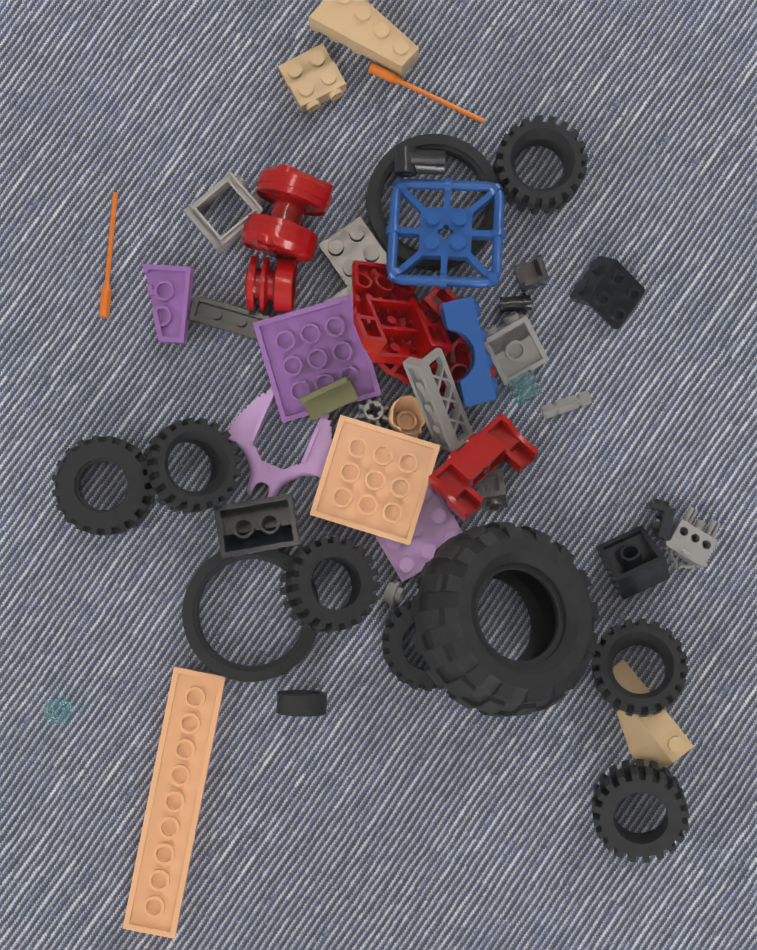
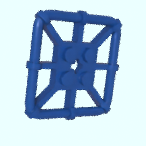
[386,177,506,289]

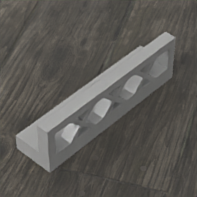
[402,348,473,452]

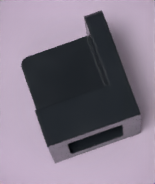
[513,254,549,292]

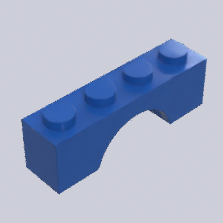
[438,296,499,407]

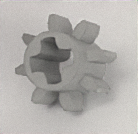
[358,398,389,427]

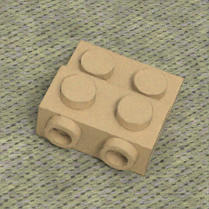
[278,43,346,113]

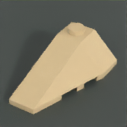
[612,659,694,769]

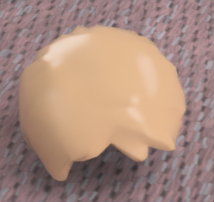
[388,395,426,438]

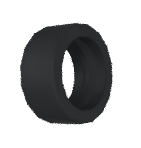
[277,690,327,717]

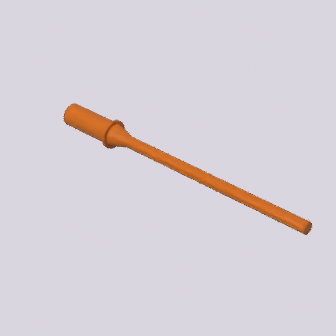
[368,63,485,124]
[99,192,118,319]

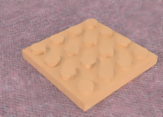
[309,415,440,546]

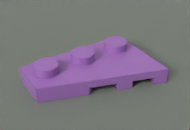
[142,264,194,345]

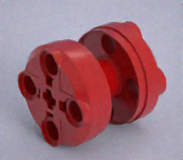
[241,164,333,263]

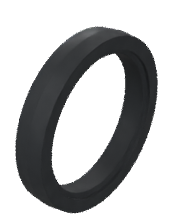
[366,134,498,271]
[182,549,320,682]

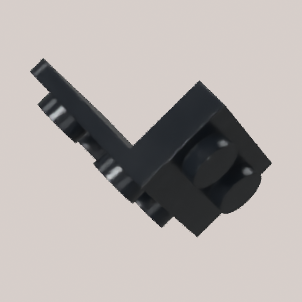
[569,256,645,329]

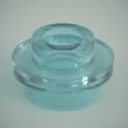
[44,698,71,725]

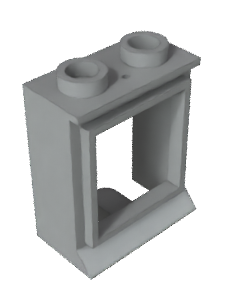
[183,171,265,255]

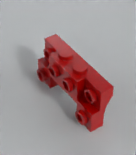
[428,413,539,522]

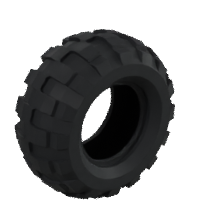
[410,522,599,718]

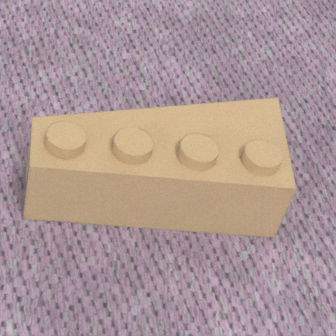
[309,0,419,77]

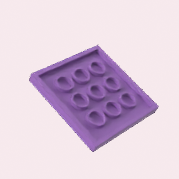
[253,294,382,423]

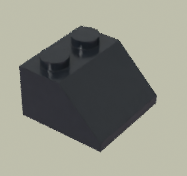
[596,525,670,600]

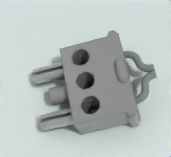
[661,507,720,570]

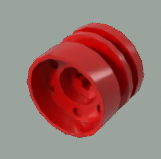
[244,256,297,314]

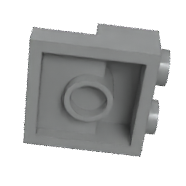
[484,312,549,386]

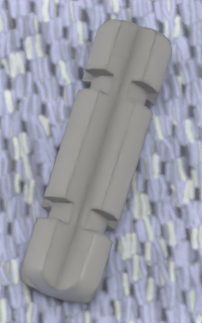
[541,391,592,419]

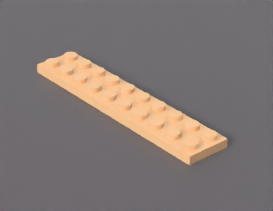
[123,666,226,939]

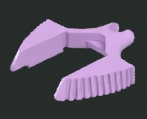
[228,389,332,497]

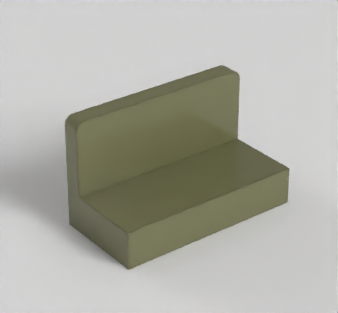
[299,374,359,420]

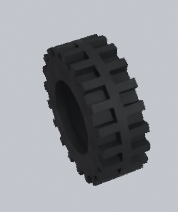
[52,436,155,536]

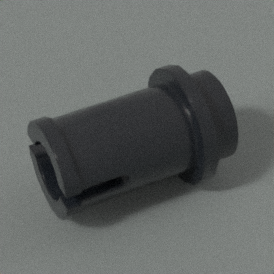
[499,293,532,313]

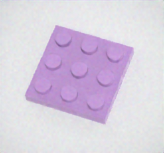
[375,485,462,582]

